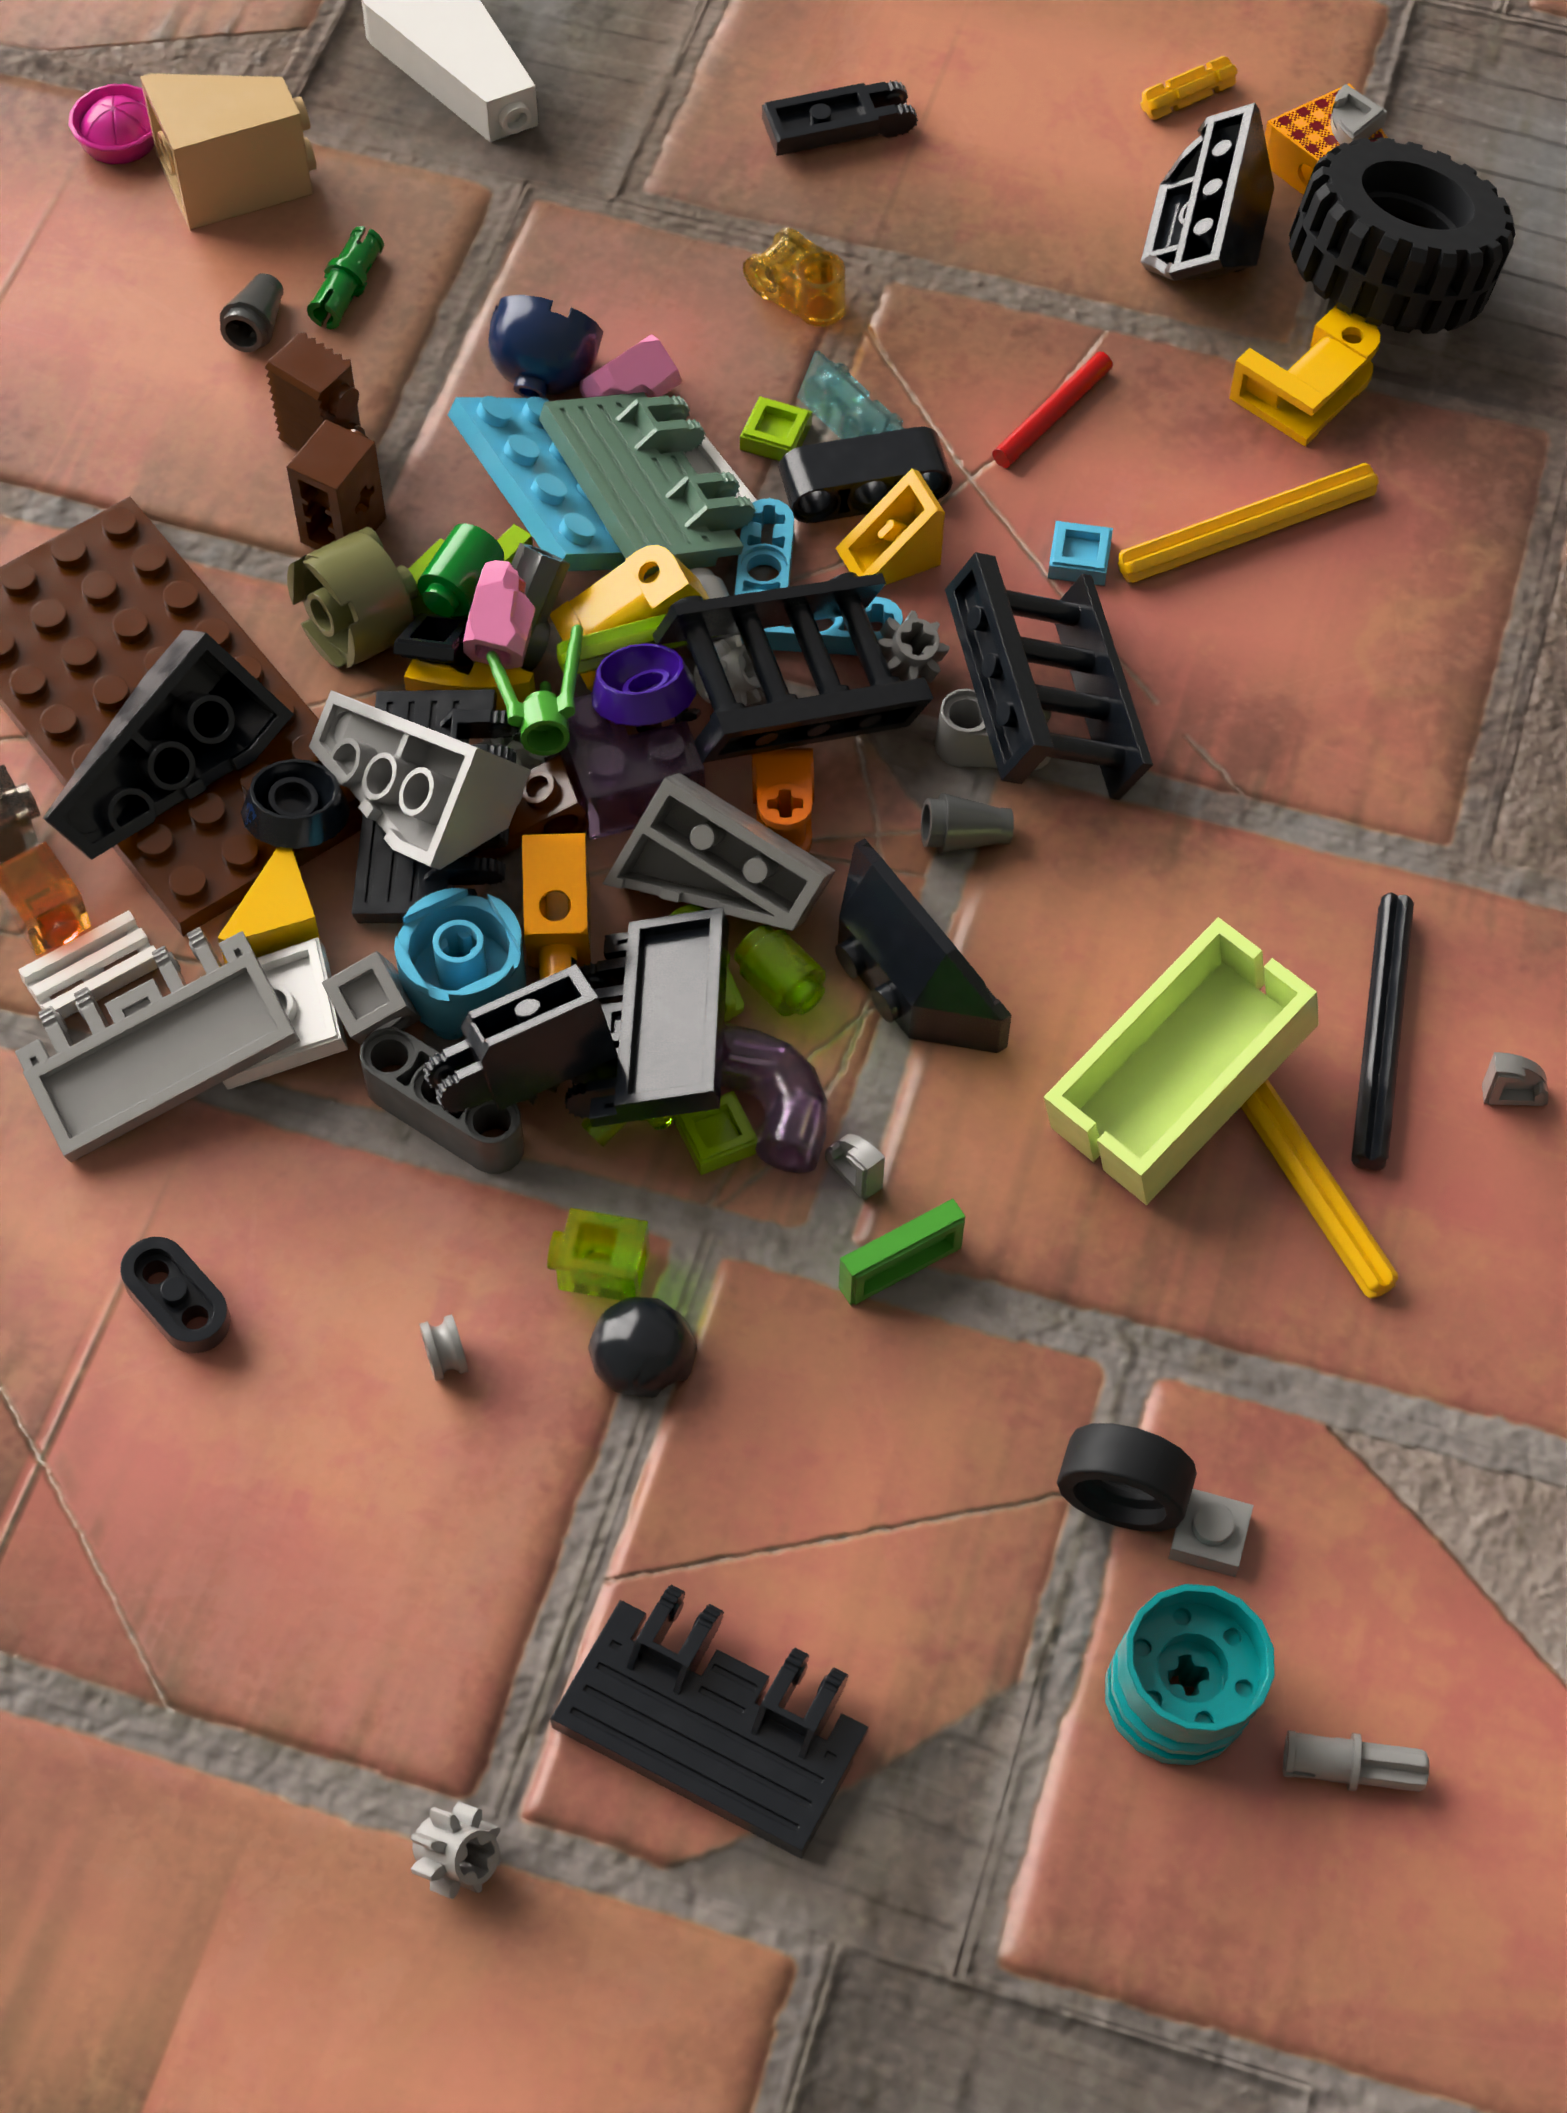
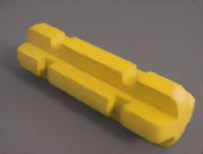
[1141,56,1238,120]

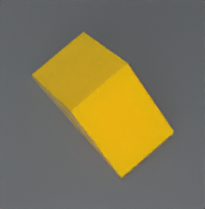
[836,468,945,585]
[218,847,320,964]

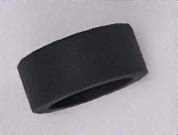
[1057,1423,1197,1532]

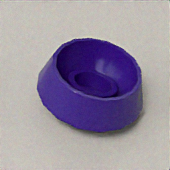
[591,643,697,727]

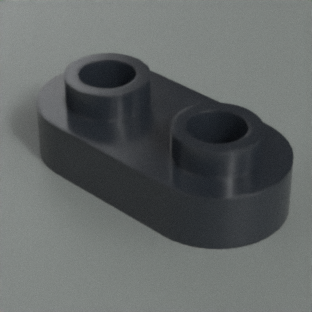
[120,1237,231,1353]

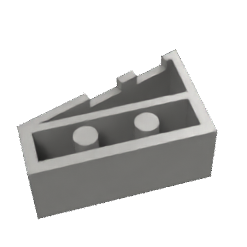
[602,773,836,931]

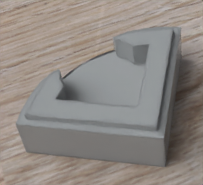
[1330,84,1387,145]
[1482,1052,1549,1106]
[825,1134,885,1200]

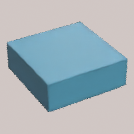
[1048,521,1113,586]

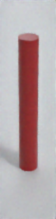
[992,351,1113,468]

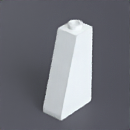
[361,0,538,142]

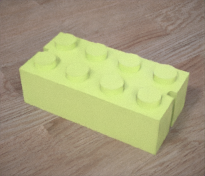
[1044,917,1319,1205]

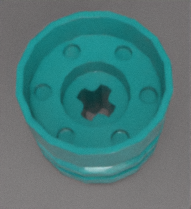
[1105,1584,1275,1765]

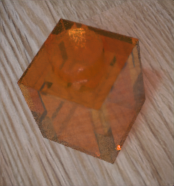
[0,841,91,956]

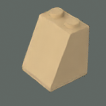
[140,74,317,230]

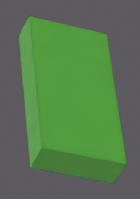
[838,1199,966,1305]

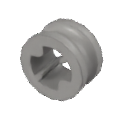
[419,1314,468,1381]

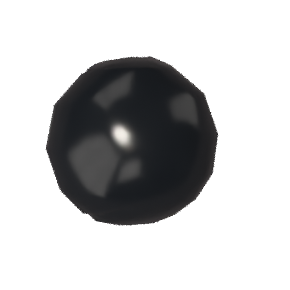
[588,1297,697,1398]

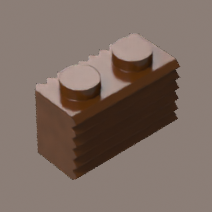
[265,332,365,451]

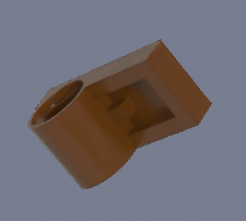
[468,755,589,859]

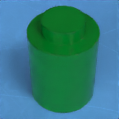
[417,523,504,617]

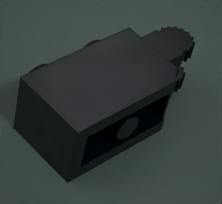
[423,964,618,1114]

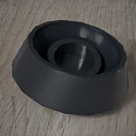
[241,759,350,849]

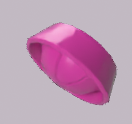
[69,84,154,164]

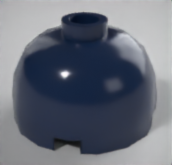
[488,295,603,398]

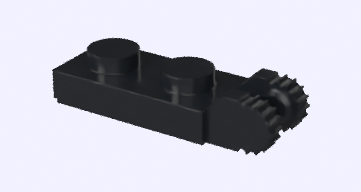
[762,80,918,156]

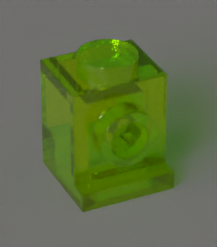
[547,1208,650,1301]

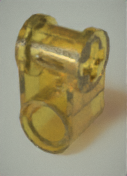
[743,228,846,327]

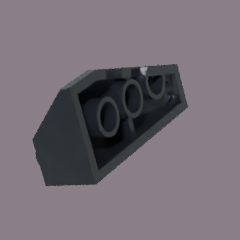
[43,630,294,859]

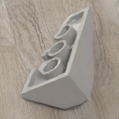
[309,690,531,870]

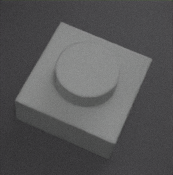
[1168,1489,1253,1577]

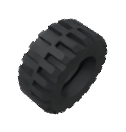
[1289,138,1515,334]

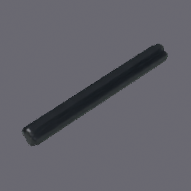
[1351,893,1414,1171]

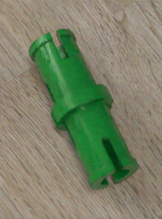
[307,226,384,329]

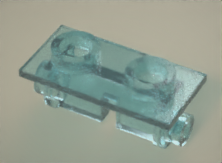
[797,351,905,439]

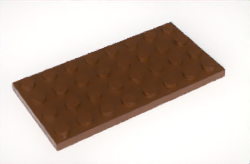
[0,496,363,936]

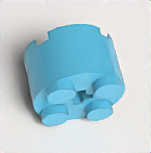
[394,888,526,1040]

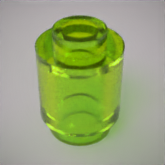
[734,925,826,1016]

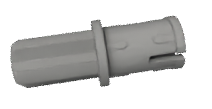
[1283,1730,1429,1792]

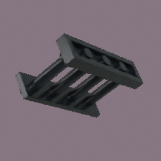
[945,552,1153,800]
[652,572,933,763]

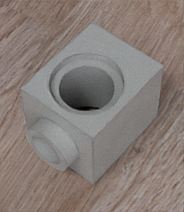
[321,951,421,1045]

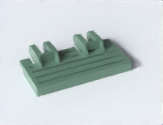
[539,392,756,575]

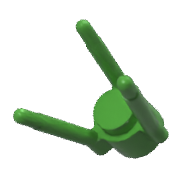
[486,625,583,756]

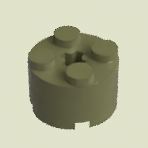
[287,527,418,668]

